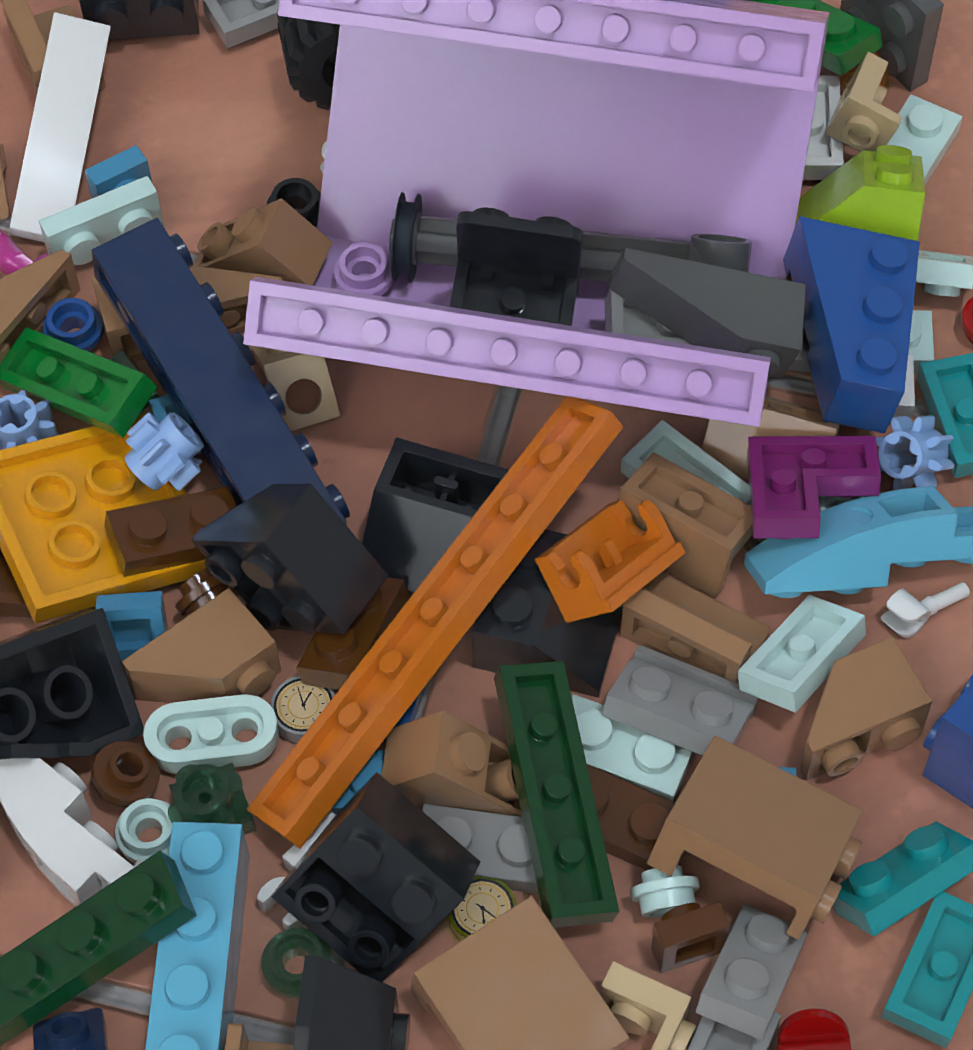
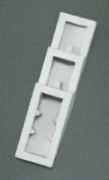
[8,12,111,243]

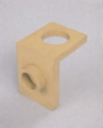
[251,346,340,431]

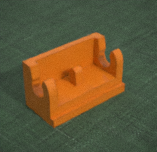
[535,499,686,623]

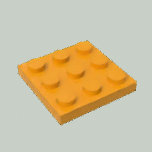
[0,413,206,624]

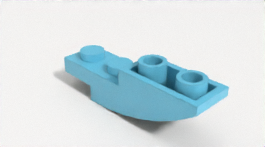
[744,486,973,598]

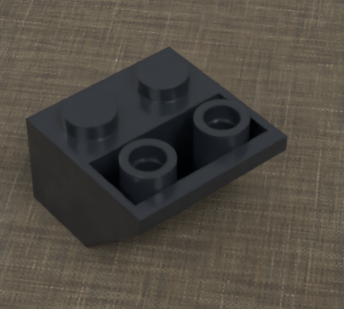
[362,437,509,597]
[191,484,389,634]
[271,772,481,982]

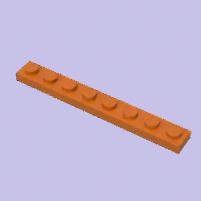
[246,396,623,849]

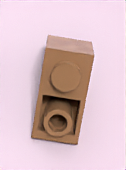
[194,198,333,285]
[800,636,932,780]
[381,710,523,817]

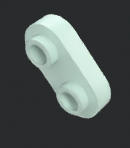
[143,694,279,774]

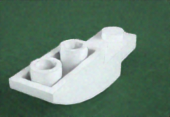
[0,758,143,907]

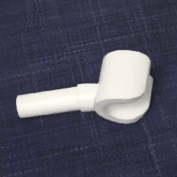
[880,582,970,638]

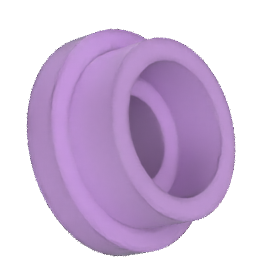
[334,242,393,296]

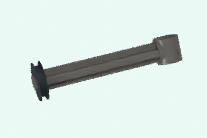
[389,192,752,283]

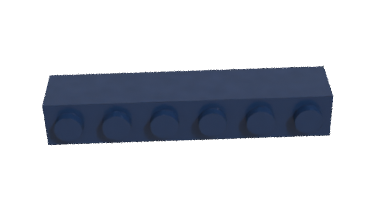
[91,217,350,524]

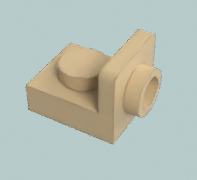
[825,51,902,152]
[601,961,697,1050]

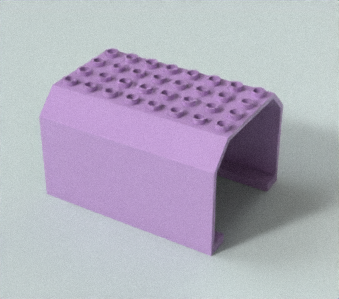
[243,0,830,427]

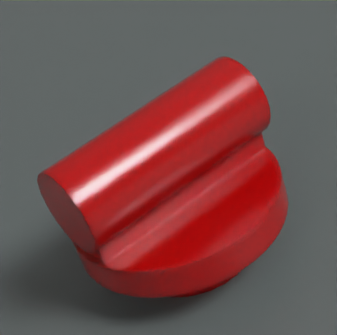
[778,1008,851,1050]

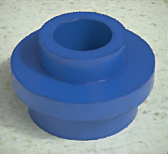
[43,298,104,352]

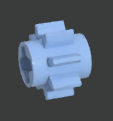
[0,390,58,450]
[125,412,204,491]
[876,415,955,490]

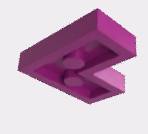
[747,436,881,540]

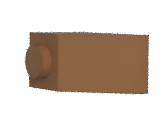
[122,588,281,703]

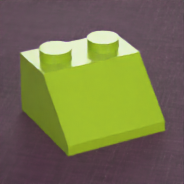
[795,145,925,241]

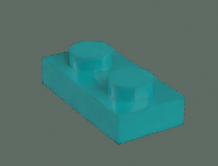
[916,353,973,478]
[833,821,973,937]
[881,891,973,1049]

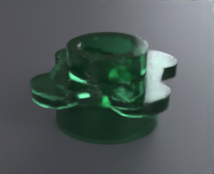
[168,764,243,824]

